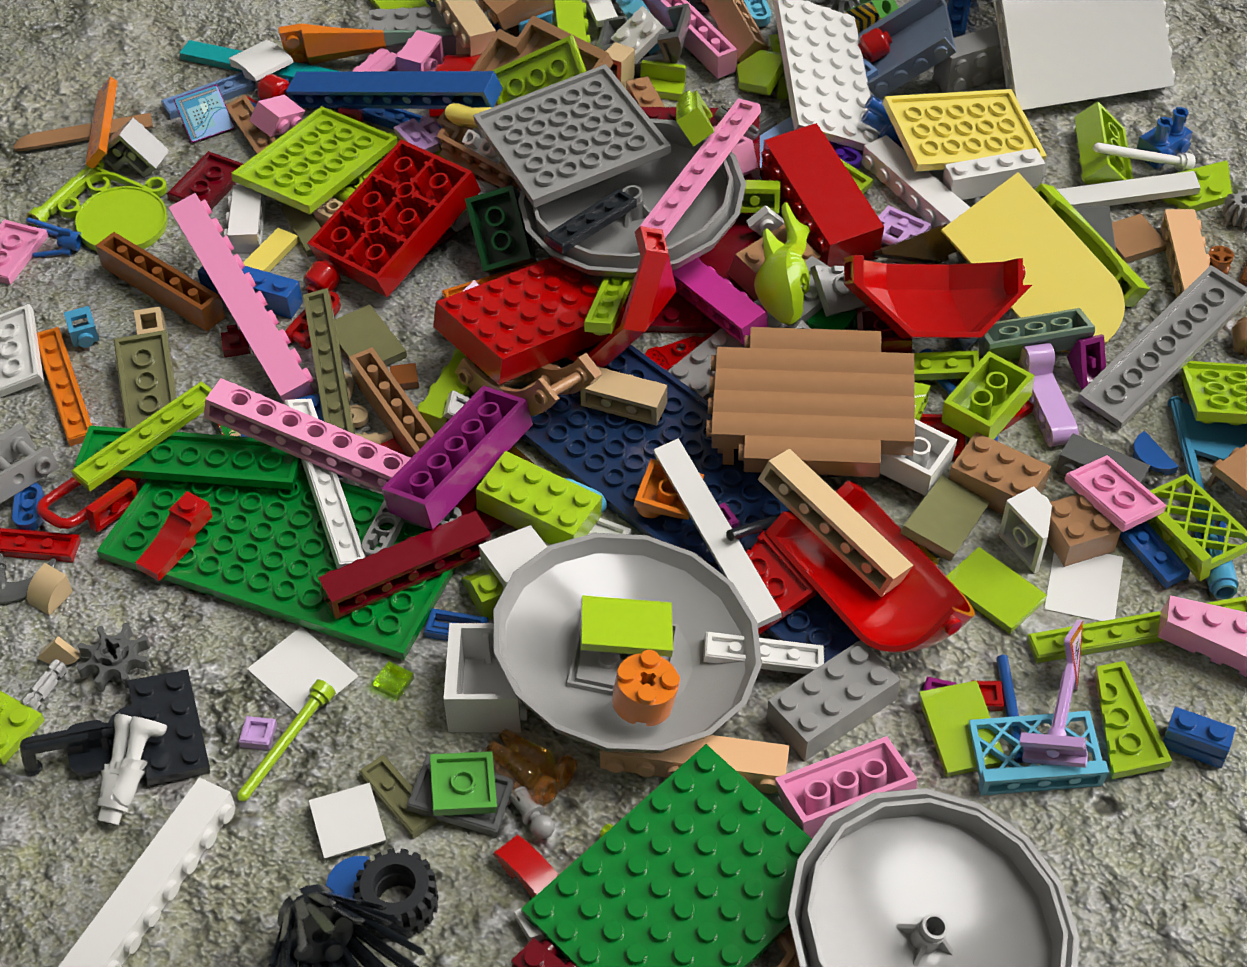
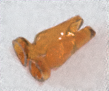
[485,728,578,805]

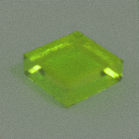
[372,661,414,700]

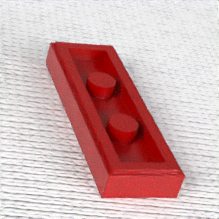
[0,528,81,563]

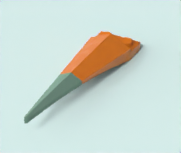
[279,23,454,65]

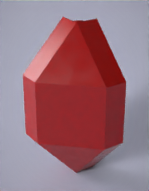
[567,226,676,368]
[844,255,1032,339]

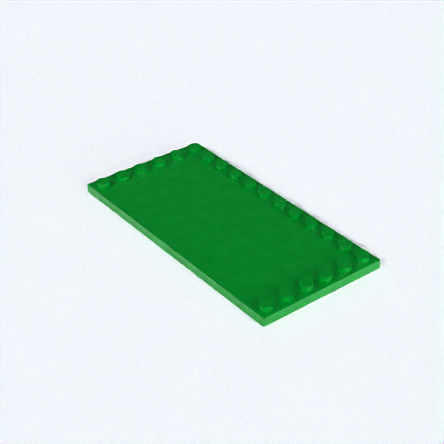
[97,468,457,660]

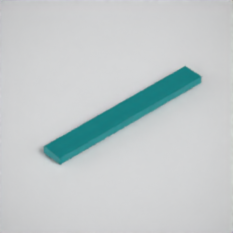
[179,40,336,83]

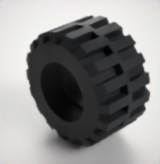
[354,848,439,939]

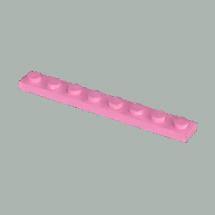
[639,98,761,238]

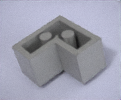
[102,118,169,177]

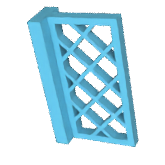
[968,711,1109,796]

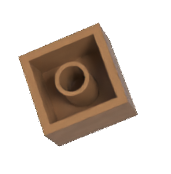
[1047,494,1121,567]

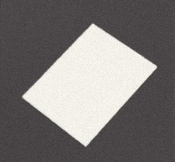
[1045,552,1123,621]
[247,627,359,714]

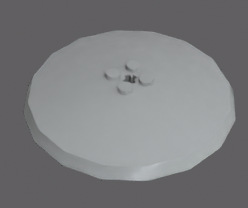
[518,119,746,278]
[788,788,1080,967]

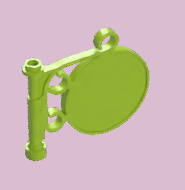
[26,160,168,252]

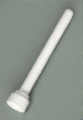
[1093,143,1196,172]

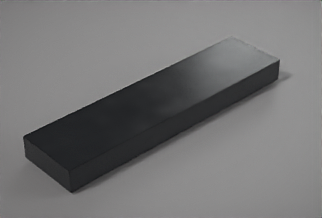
[544,189,637,254]

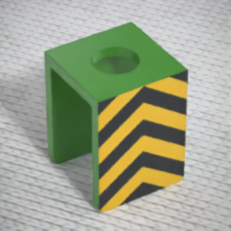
[845,0,899,34]

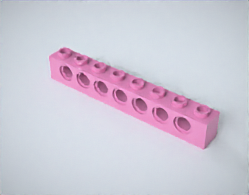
[204,378,411,493]

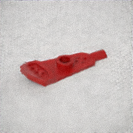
[645,333,713,371]

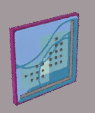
[173,84,235,144]

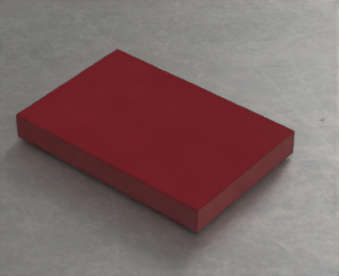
[167,151,243,210]

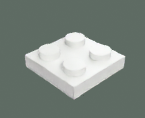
[611,5,668,64]

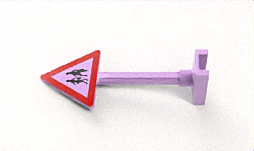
[1019,620,1088,768]

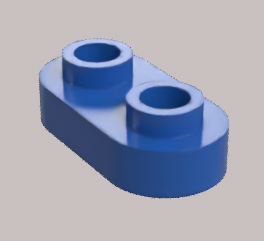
[12,483,45,531]

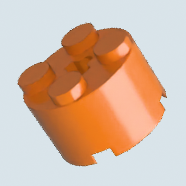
[612,650,680,726]

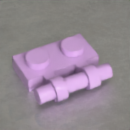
[394,115,442,153]
[878,205,931,245]

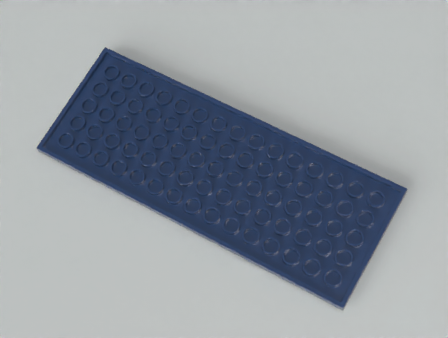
[521,345,863,663]

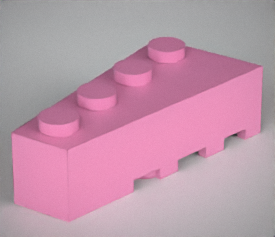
[1158,595,1247,677]

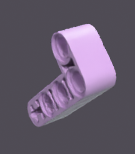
[1018,343,1079,447]

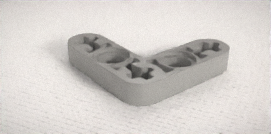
[362,500,462,557]

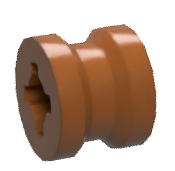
[1208,246,1234,275]

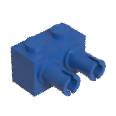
[861,95,903,147]
[1136,107,1193,170]

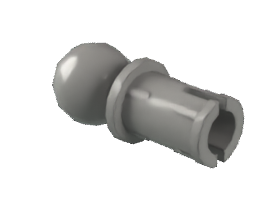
[509,786,555,839]

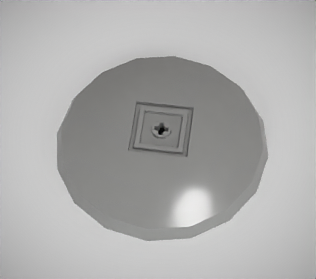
[494,533,762,753]

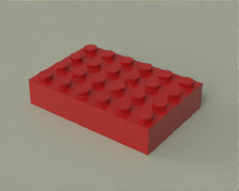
[307,139,481,298]
[433,257,625,385]

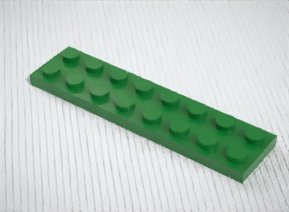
[74,425,301,490]

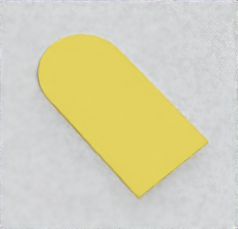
[941,172,1125,353]

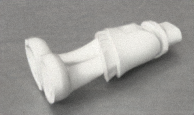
[97,714,167,825]

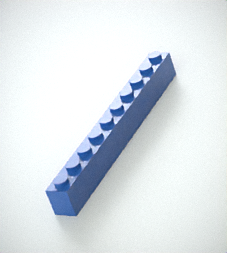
[286,71,503,109]

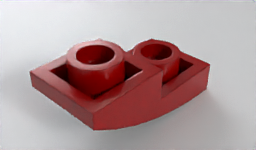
[493,834,559,898]

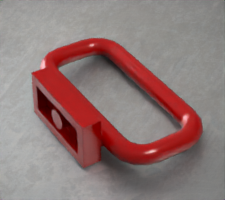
[36,477,141,533]

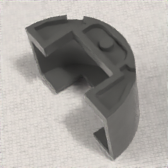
[596,3,691,79]

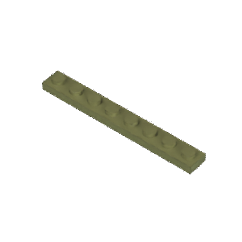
[303,288,355,434]

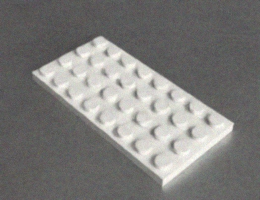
[773,0,878,151]

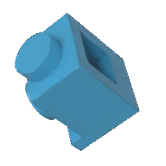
[64,306,100,348]

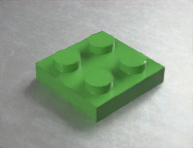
[430,752,497,816]

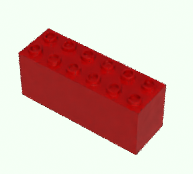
[760,123,884,267]

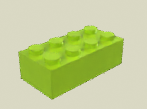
[476,451,602,545]

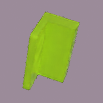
[640,60,686,101]

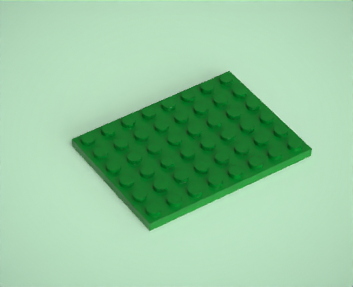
[521,744,812,967]

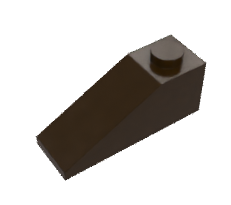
[872,224,957,264]

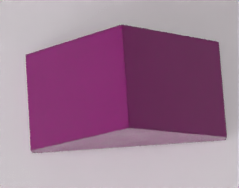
[1067,334,1106,390]

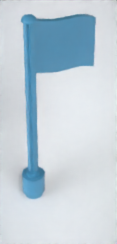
[1167,396,1247,599]

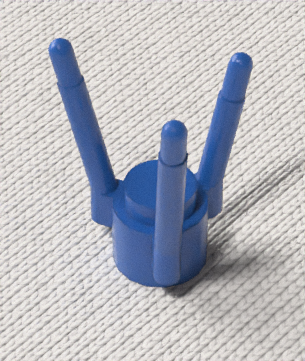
[26,218,82,258]

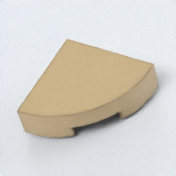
[37,636,81,665]

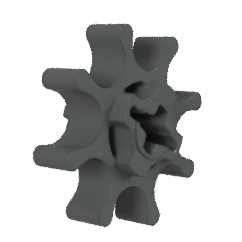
[77,623,151,691]

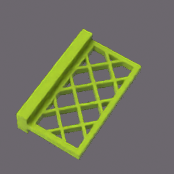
[1146,474,1247,581]

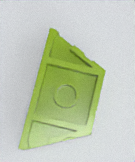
[1162,160,1232,212]

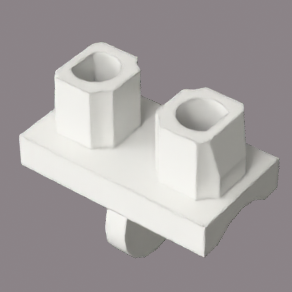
[462,127,501,164]

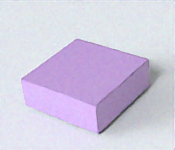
[239,716,277,751]

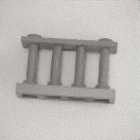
[0,423,60,503]

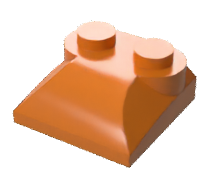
[634,458,704,520]

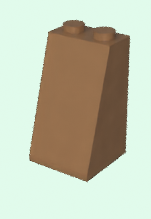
[476,0,553,30]

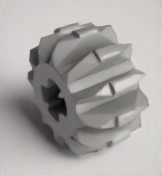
[1222,189,1247,229]

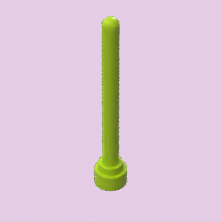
[237,679,336,802]

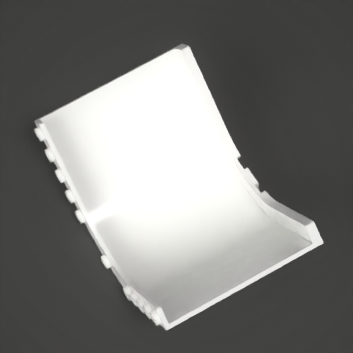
[993,0,1175,110]

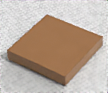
[1112,214,1168,263]

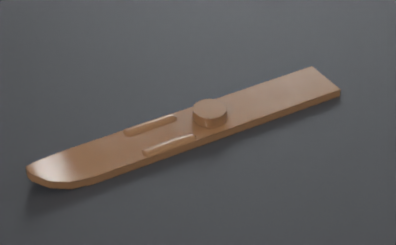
[13,113,153,151]

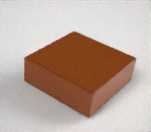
[390,363,419,390]

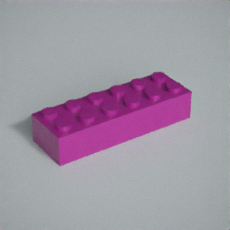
[381,386,533,530]

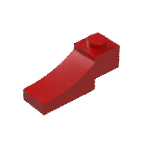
[135,491,213,581]

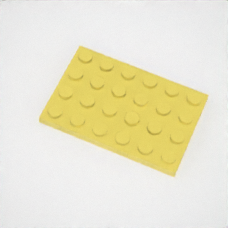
[882,89,1047,171]

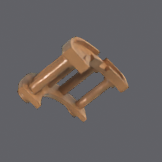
[455,353,603,416]

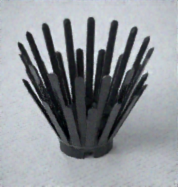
[268,884,426,967]

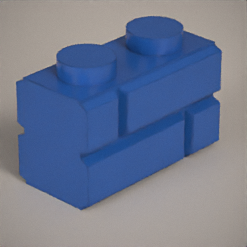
[1163,706,1236,769]

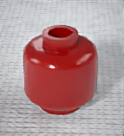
[858,28,892,62]
[257,74,290,100]
[303,260,341,293]

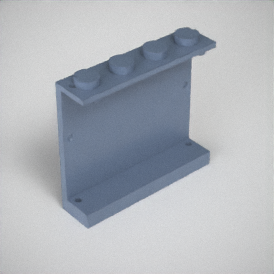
[858,0,956,99]

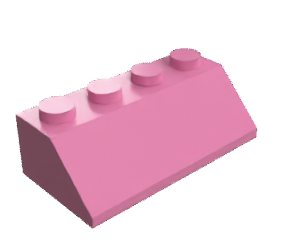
[775,736,917,839]

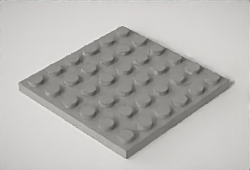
[473,64,672,208]

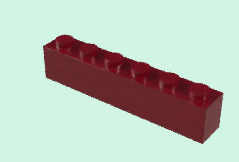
[318,511,491,619]

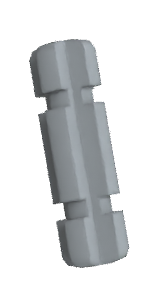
[21,659,67,710]

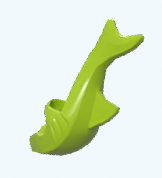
[754,202,810,326]

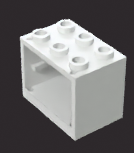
[444,623,527,732]

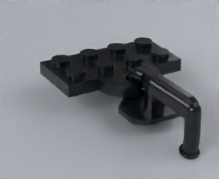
[20,669,210,786]

